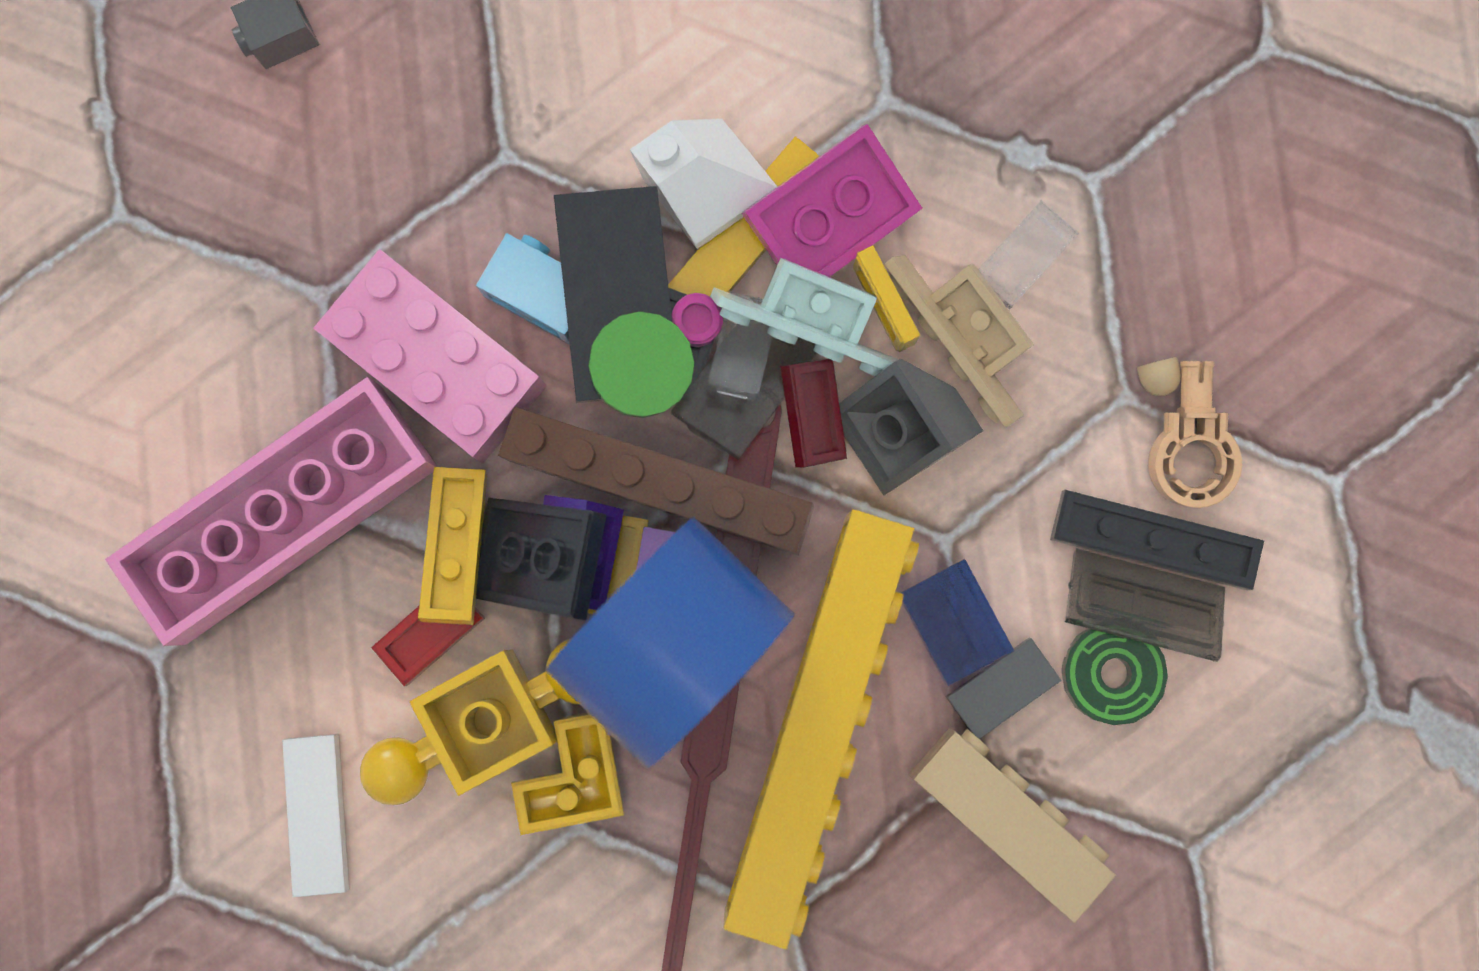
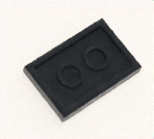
[476,497,607,621]

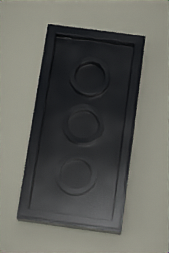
[554,186,672,403]

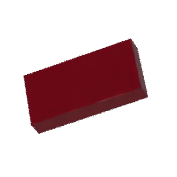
[780,359,847,468]

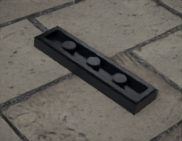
[1050,490,1264,591]

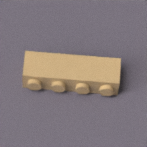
[908,728,1116,924]

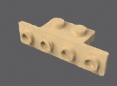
[885,255,1034,428]

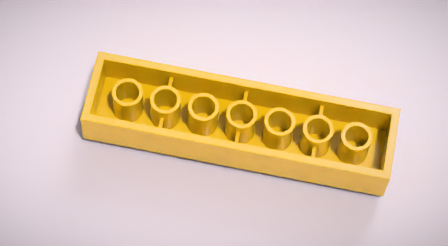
[723,509,919,950]

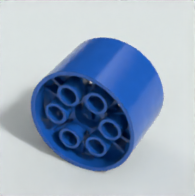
[545,517,795,769]

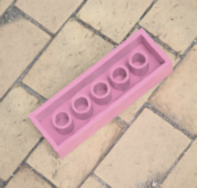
[105,377,438,646]

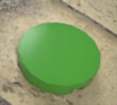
[589,311,694,418]

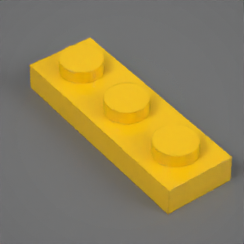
[418,467,487,625]

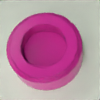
[672,293,723,347]

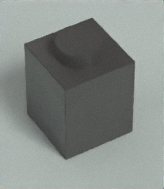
[230,0,320,69]

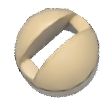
[1137,357,1181,396]

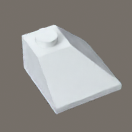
[630,119,777,249]

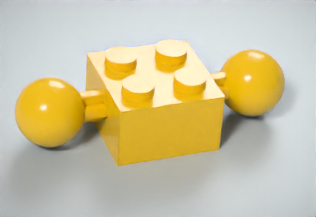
[360,638,579,805]

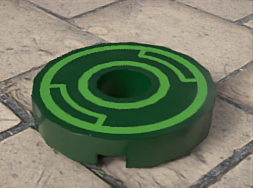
[1061,622,1168,725]

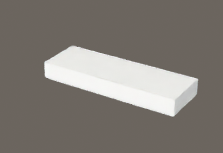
[282,734,349,897]

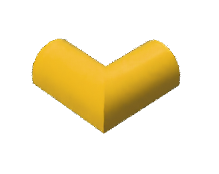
[511,712,625,835]

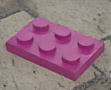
[741,124,923,277]

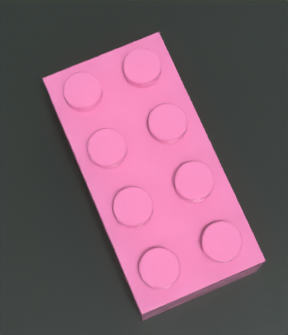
[313,249,547,463]

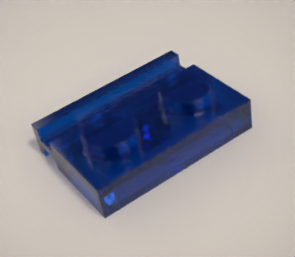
[900,559,1014,686]

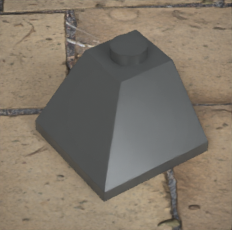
[839,359,983,496]

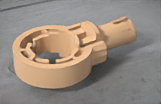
[1148,361,1242,508]

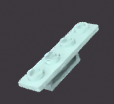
[710,258,898,376]

